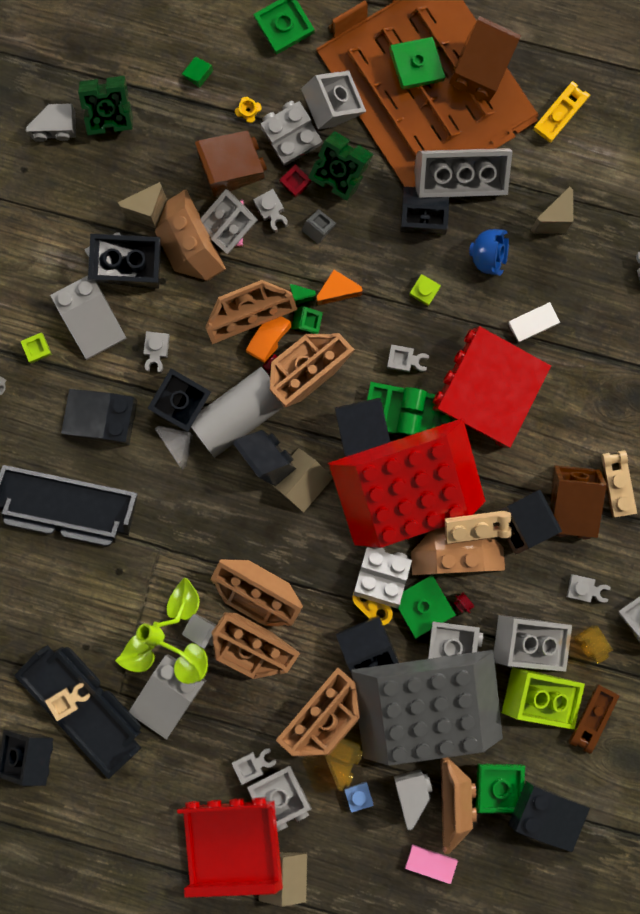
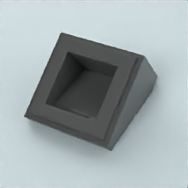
[302,209,336,244]

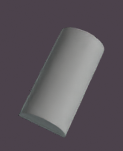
[414,148,512,198]
[191,367,284,458]

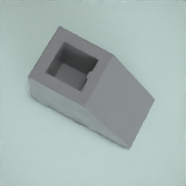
[26,104,76,141]
[182,614,216,649]

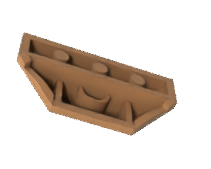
[155,190,226,281]
[205,280,297,344]
[270,333,355,407]
[411,527,505,575]
[211,559,303,626]
[212,613,300,679]
[276,667,360,757]
[440,757,477,854]

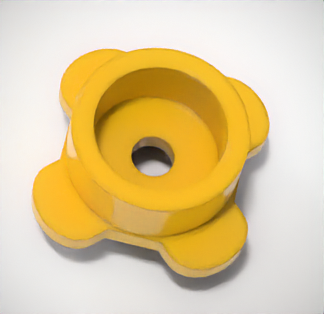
[235,97,261,123]

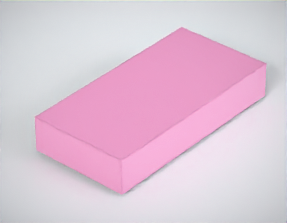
[405,844,458,884]

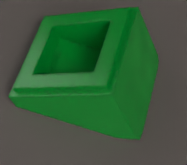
[182,57,213,88]
[290,284,316,305]
[291,306,323,334]

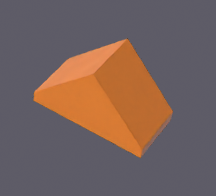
[317,270,363,305]

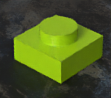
[409,274,441,306]
[20,332,52,363]

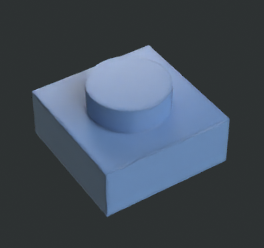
[344,782,374,813]

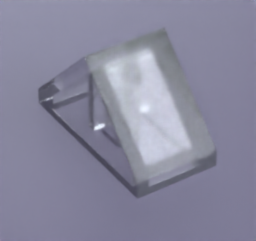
[155,426,193,469]

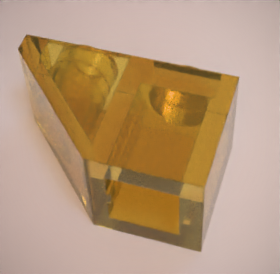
[325,738,363,791]

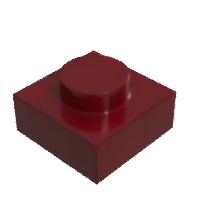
[280,164,312,198]

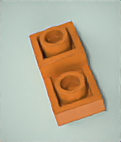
[246,316,291,363]

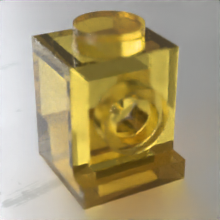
[574,625,613,664]

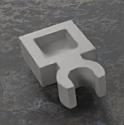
[253,189,288,233]
[144,331,170,373]
[387,345,429,372]
[566,574,611,602]
[232,748,276,785]

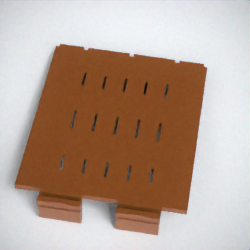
[316,0,539,187]

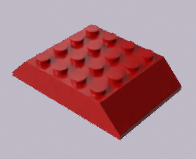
[328,418,486,548]

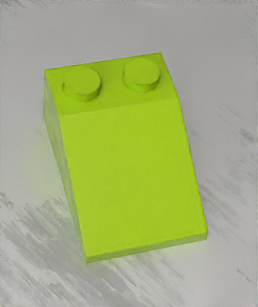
[502,667,585,730]

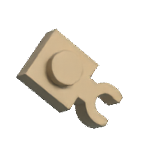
[45,683,91,721]

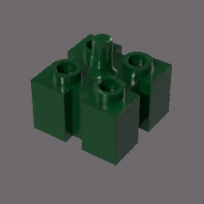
[78,76,133,135]
[308,131,374,201]

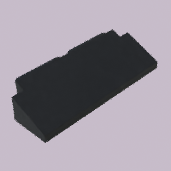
[0,465,137,547]
[14,645,142,779]

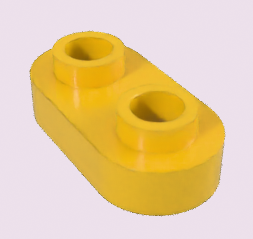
[352,592,393,625]

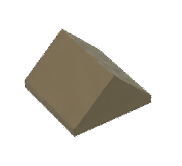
[118,182,167,228]
[530,187,573,234]
[269,448,333,513]
[259,852,307,907]

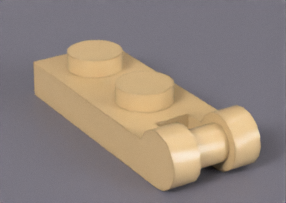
[601,450,637,518]
[445,511,511,544]

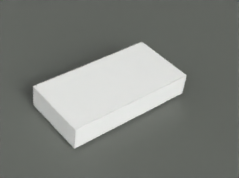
[508,302,560,343]

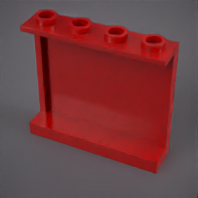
[432,326,551,448]
[177,797,283,897]

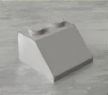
[301,71,366,129]
[393,769,432,830]

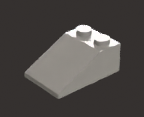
[50,275,127,360]
[493,615,572,672]
[129,654,207,740]

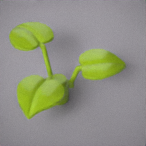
[116,578,208,684]

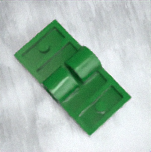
[367,382,455,436]

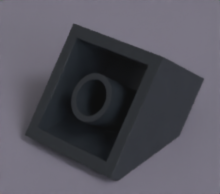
[147,368,211,432]
[233,430,296,486]
[0,729,53,786]

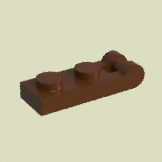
[568,684,620,754]

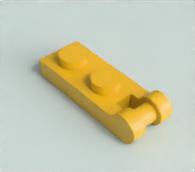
[533,81,590,143]

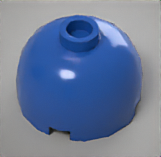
[469,229,509,276]

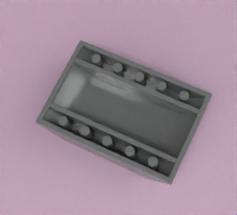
[351,650,503,766]

